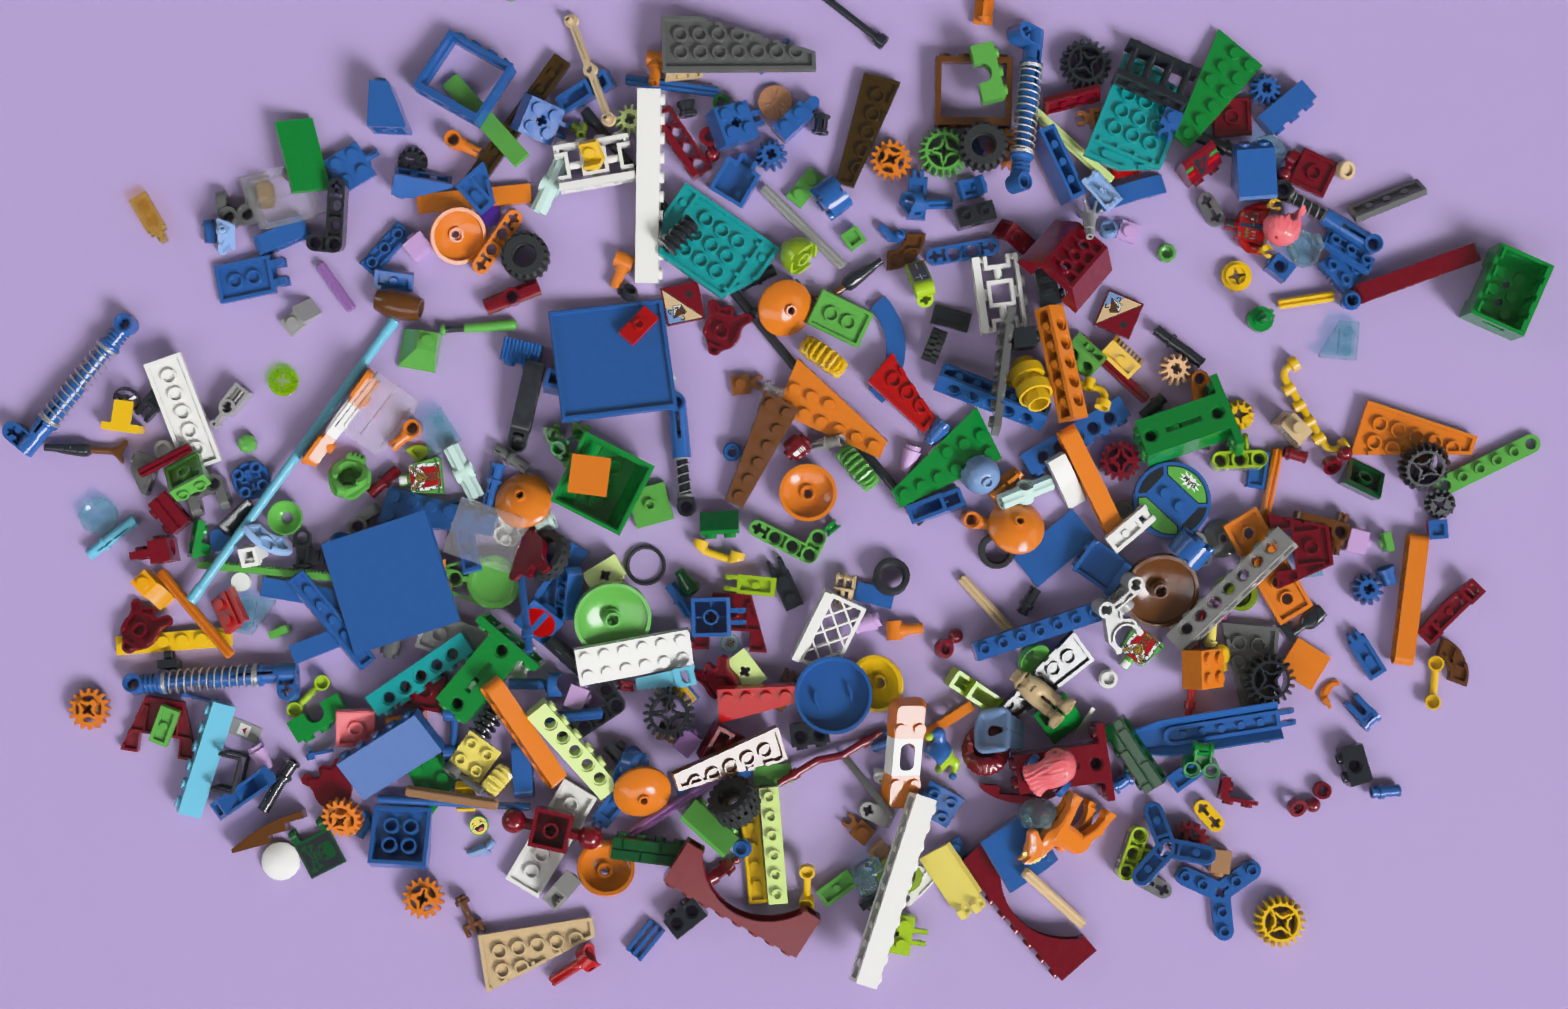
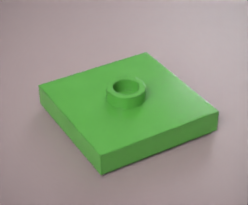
[632,482,674,529]

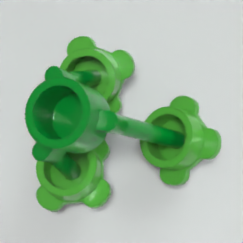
[542,421,590,467]

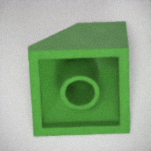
[397,329,442,373]

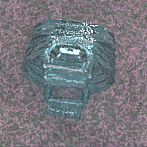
[1286,230,1325,268]
[851,857,883,898]

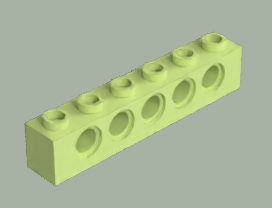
[526,697,614,800]
[759,785,788,905]

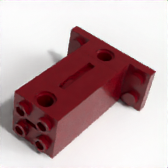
[1008,720,1115,802]

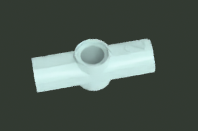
[531,158,567,216]
[443,443,485,502]
[996,474,1055,510]

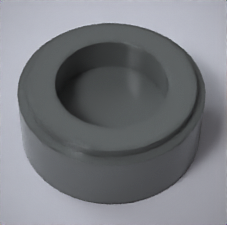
[1115,500,1134,520]

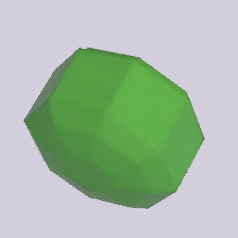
[1156,243,1176,263]
[237,434,258,453]

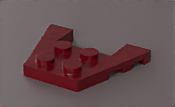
[1267,514,1334,589]
[692,592,767,653]
[120,695,194,760]

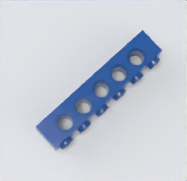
[933,362,1052,431]
[1018,396,1131,477]

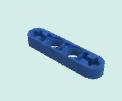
[925,238,999,266]

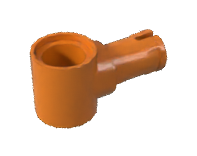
[646,50,662,87]
[444,130,482,159]
[609,250,635,289]
[1188,370,1209,401]
[388,419,423,452]
[959,510,988,530]
[885,620,923,641]

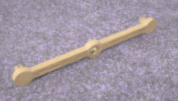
[564,14,616,127]

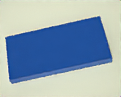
[1013,509,1095,587]

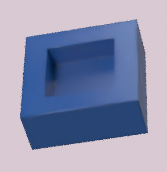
[1426,519,1449,540]
[942,836,968,858]

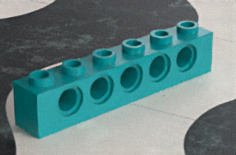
[365,631,476,716]

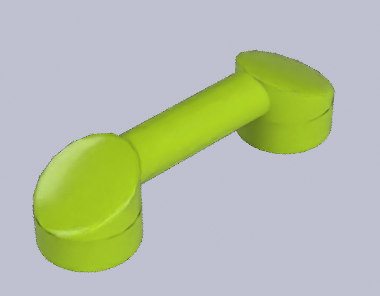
[286,674,330,718]

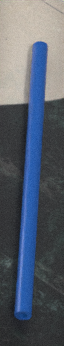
[377,795,531,811]

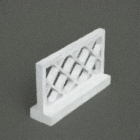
[791,587,866,665]

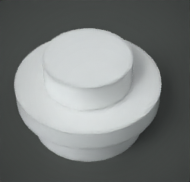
[1098,669,1118,688]

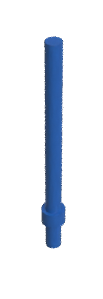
[514,546,534,654]

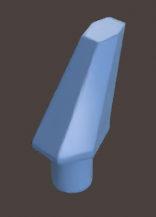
[466,838,497,857]

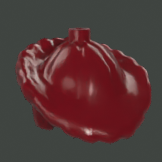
[961,726,1010,776]

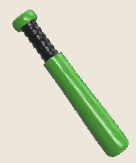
[440,319,517,335]

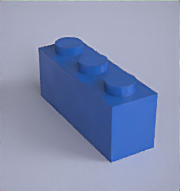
[1254,80,1317,137]

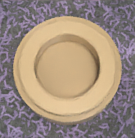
[1336,161,1355,180]

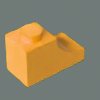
[130,569,176,611]

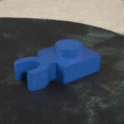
[1156,106,1184,143]

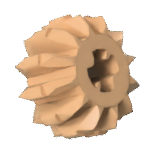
[1158,353,1191,386]

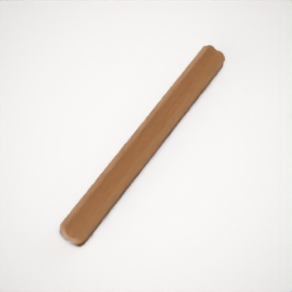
[405,785,499,810]

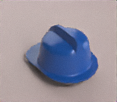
[613,745,648,785]

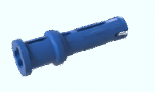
[481,461,507,514]

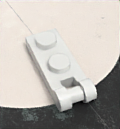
[1104,503,1156,553]

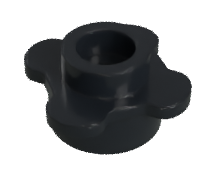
[617,283,638,303]

